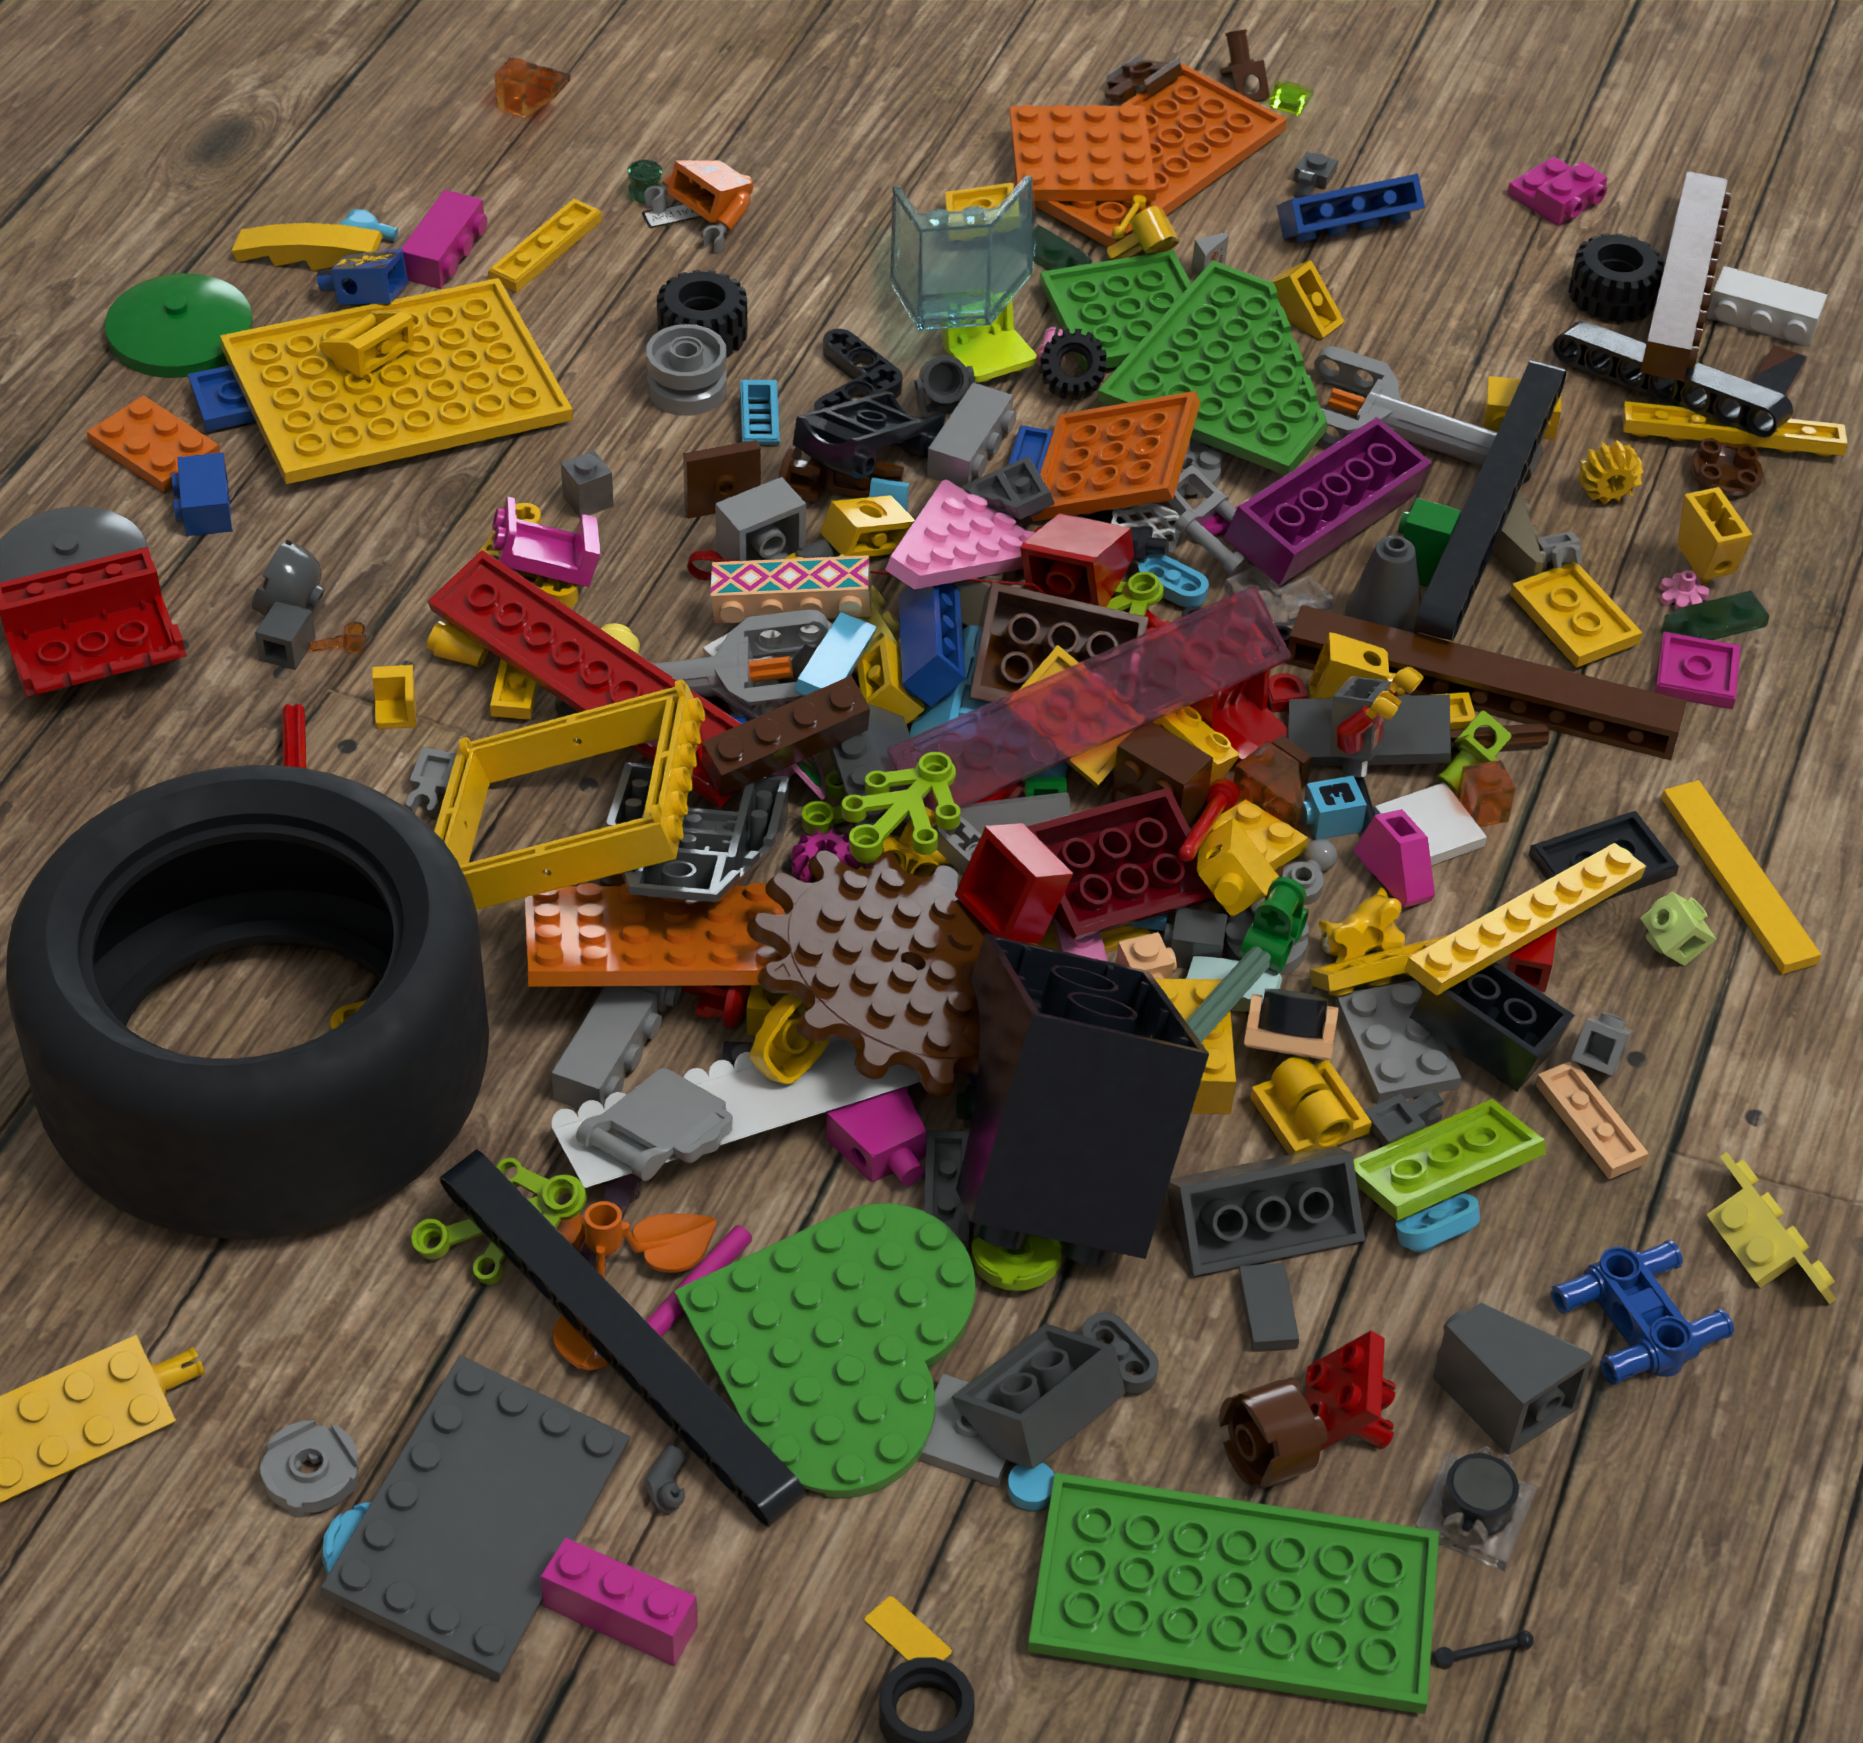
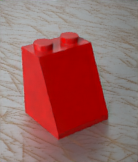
[1020,513,1134,607]

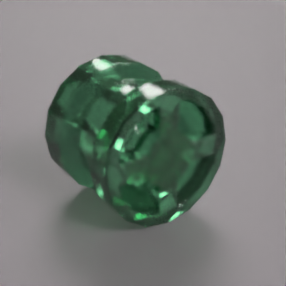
[627,159,662,203]

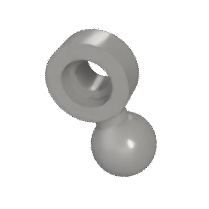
[1282,839,1337,905]

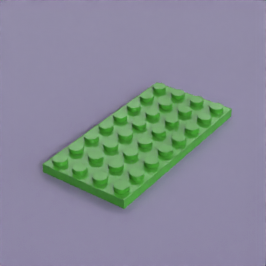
[1027,1472,1439,1714]

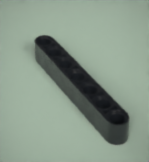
[1553,321,1793,438]

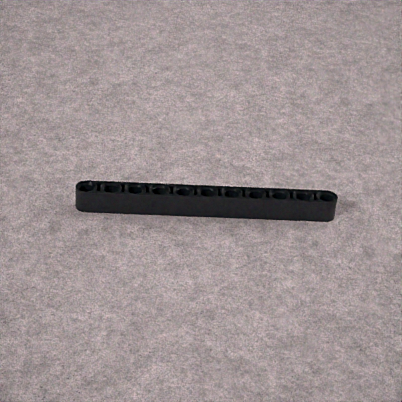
[1414,360,1567,641]
[439,1149,806,1527]

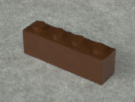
[702,675,870,797]

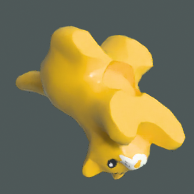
[1318,887,1405,963]

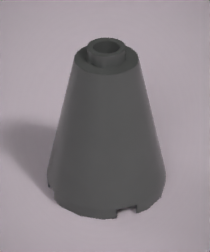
[1345,536,1421,633]

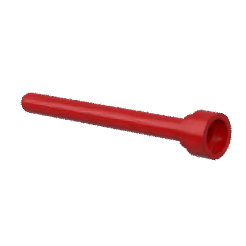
[1178,779,1240,862]

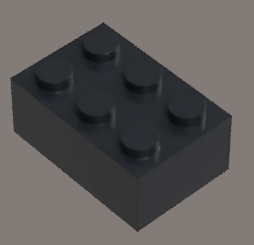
[1409,962,1575,1092]

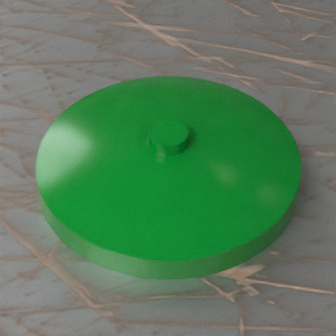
[105,274,253,378]

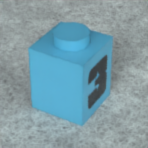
[1299,776,1367,840]

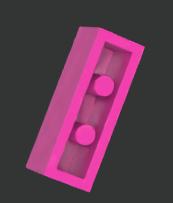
[402,190,488,289]
[541,1537,698,1666]

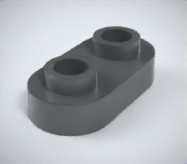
[1082,1312,1159,1393]

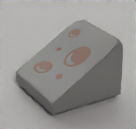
[1192,232,1229,276]

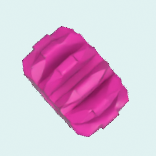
[791,828,861,883]

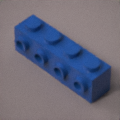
[1276,174,1425,243]
[899,583,966,707]

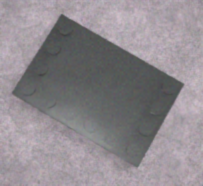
[320,1355,630,1682]

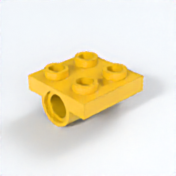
[1250,1055,1372,1155]

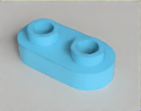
[1137,553,1209,608]
[1396,1193,1481,1252]

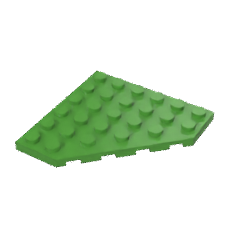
[1098,260,1327,475]

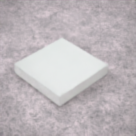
[1374,782,1487,865]

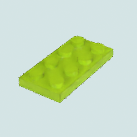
[1353,1099,1546,1221]

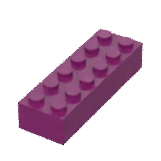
[1224,417,1432,586]

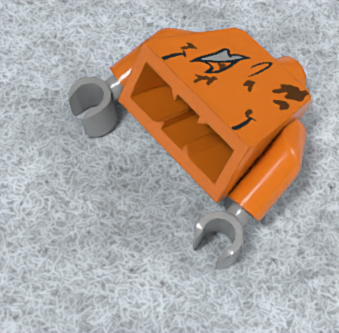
[644,161,753,254]

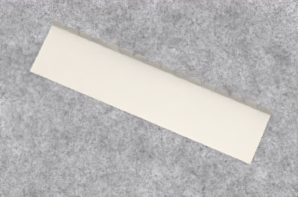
[551,1037,921,1188]

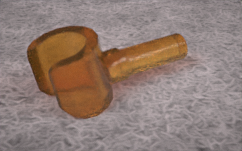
[310,621,366,653]

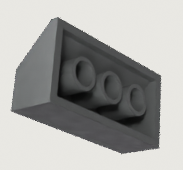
[829,704,936,841]
[1167,1146,1366,1276]

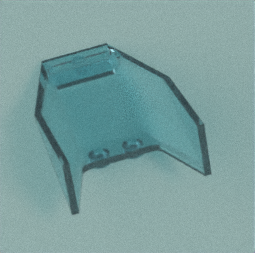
[890,176,1038,330]

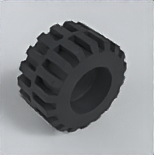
[1569,233,1664,322]
[657,270,748,357]

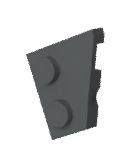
[963,456,1055,519]

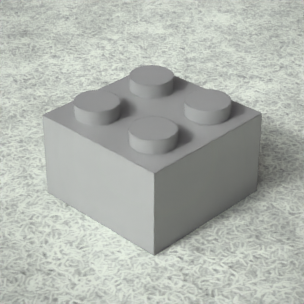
[715,477,806,561]

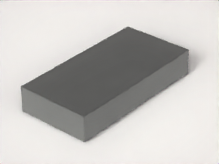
[1238,1263,1299,1351]

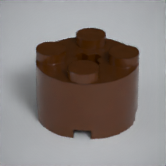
[1219,1378,1327,1489]

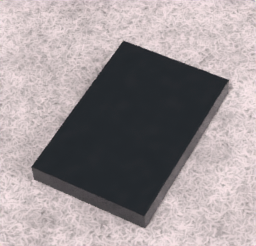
[1528,811,1679,902]

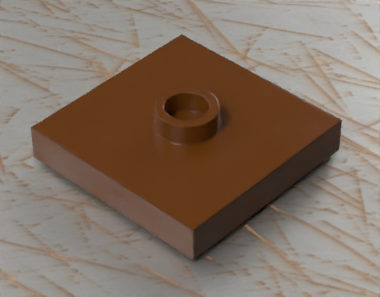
[683,440,761,519]

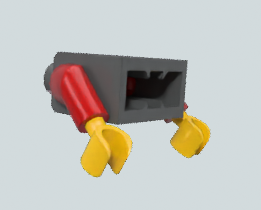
[1330,667,1423,777]

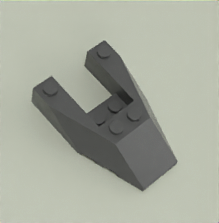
[606,762,789,902]

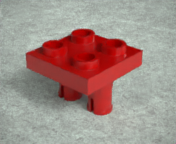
[1305,1330,1396,1451]

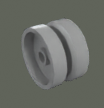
[646,324,727,416]

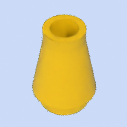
[427,620,489,668]

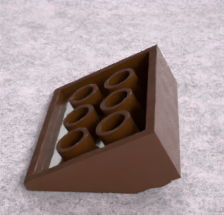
[969,582,1149,708]

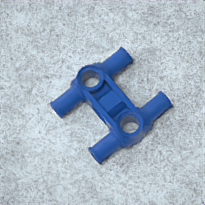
[1550,1240,1734,1385]

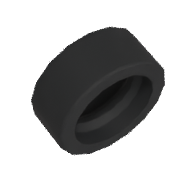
[879,1657,975,1743]

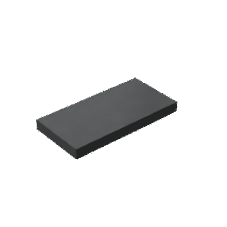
[1288,695,1451,767]

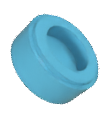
[1007,1463,1054,1511]

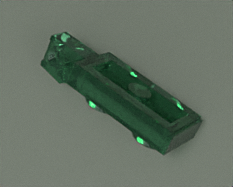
[1003,218,1092,271]
[1660,591,1770,640]

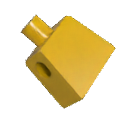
[1678,487,1753,584]
[1308,632,1405,699]
[1197,818,1279,917]

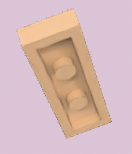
[1535,1060,1649,1180]

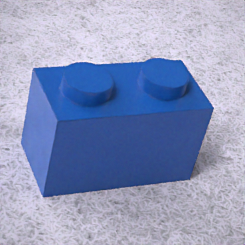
[171,452,232,536]

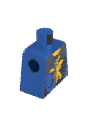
[317,248,408,304]

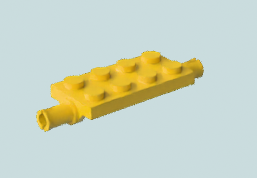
[0,1334,205,1504]

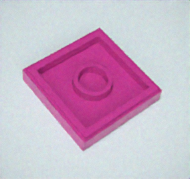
[1655,632,1741,709]

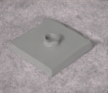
[918,1373,1009,1487]

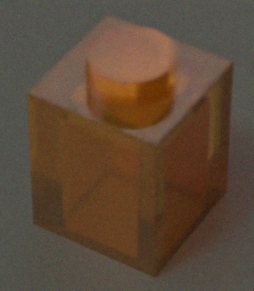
[1457,760,1516,827]

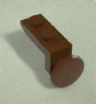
[779,445,904,502]

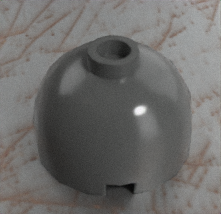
[252,540,325,616]

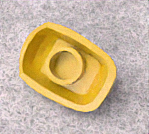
[749,994,831,1084]

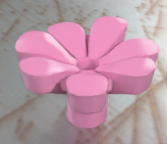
[1659,570,1709,613]

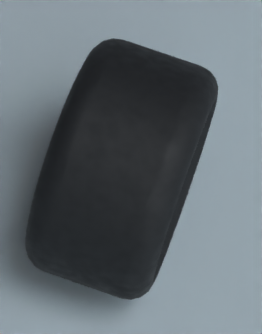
[6,765,489,1239]

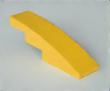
[231,223,383,271]

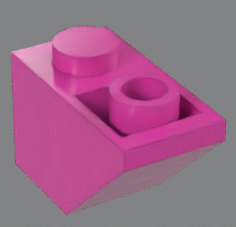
[1353,809,1435,908]

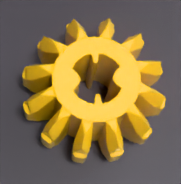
[1578,440,1644,505]

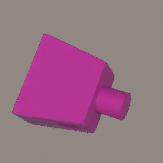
[826,1087,926,1186]

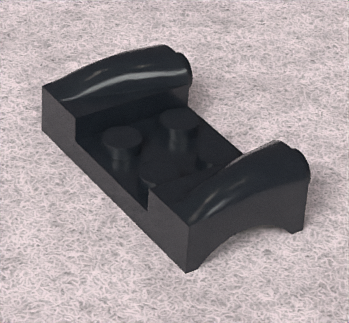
[792,391,946,479]

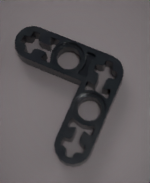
[814,329,903,411]

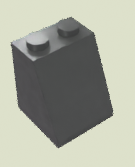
[1433,1303,1593,1456]

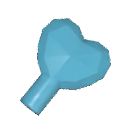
[338,209,398,242]

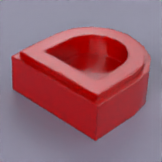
[1267,673,1310,713]

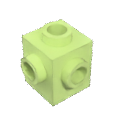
[1640,891,1717,966]

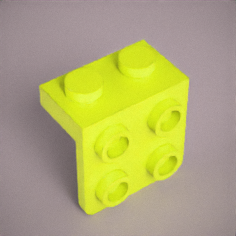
[941,292,1037,382]

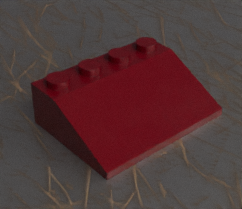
[1026,787,1216,940]

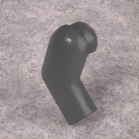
[644,1445,686,1512]

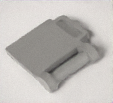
[576,1068,733,1181]

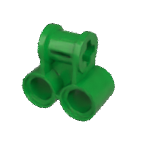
[1239,877,1309,973]

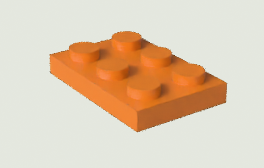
[86,395,220,493]

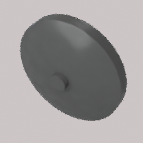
[0,506,147,582]

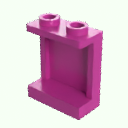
[492,497,600,587]

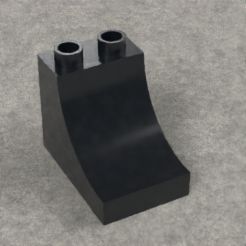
[956,933,1209,1268]

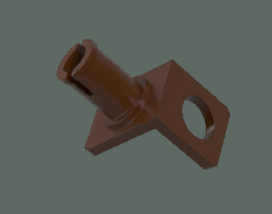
[1219,29,1270,101]

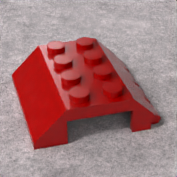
[0,547,187,698]

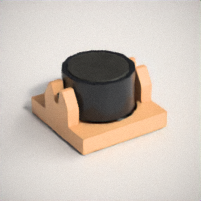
[1244,989,1338,1061]

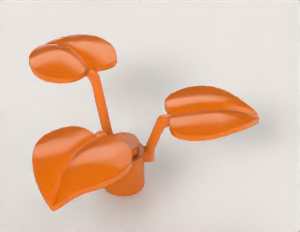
[553,1201,717,1370]

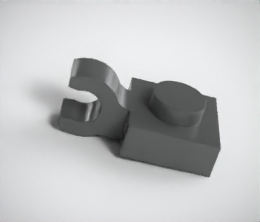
[1293,151,1338,197]
[1364,1089,1444,1146]

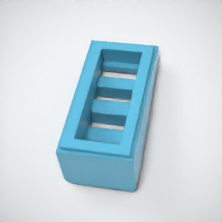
[739,380,780,446]

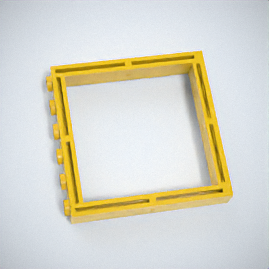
[434,679,705,910]

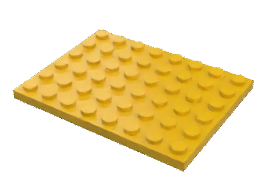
[220,278,573,484]

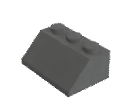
[952,1323,1125,1469]

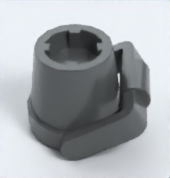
[915,355,975,417]

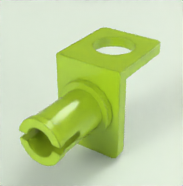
[1438,711,1511,793]

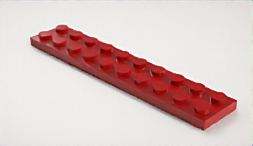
[428,550,742,809]

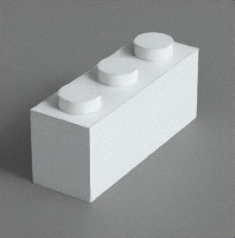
[1707,266,1827,347]

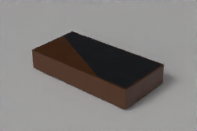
[1751,345,1808,397]

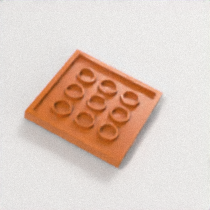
[1009,105,1156,201]
[1031,391,1201,522]

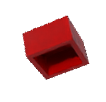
[954,823,1073,944]

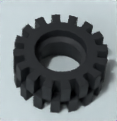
[1040,328,1107,400]

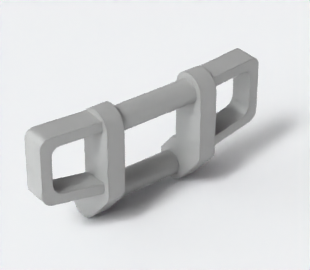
[1167,466,1284,590]

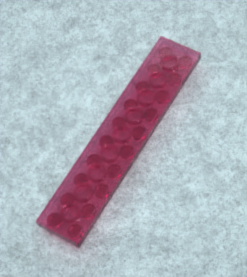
[887,585,1292,812]

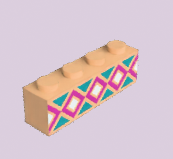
[710,555,871,624]

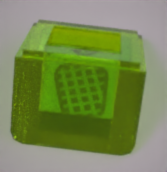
[1269,80,1314,115]

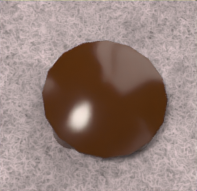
[1690,438,1764,496]

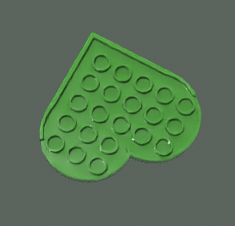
[674,1203,976,1498]

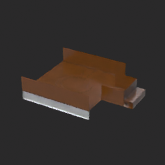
[1104,53,1183,103]

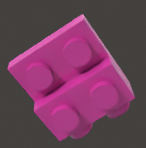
[1507,157,1608,226]

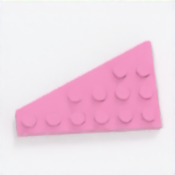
[886,480,1035,590]

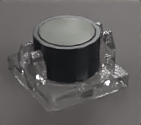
[1415,1446,1537,1571]

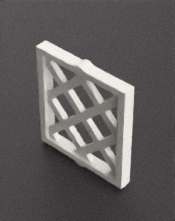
[1111,503,1181,553]

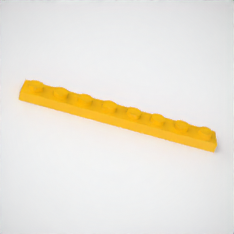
[1404,843,1646,996]

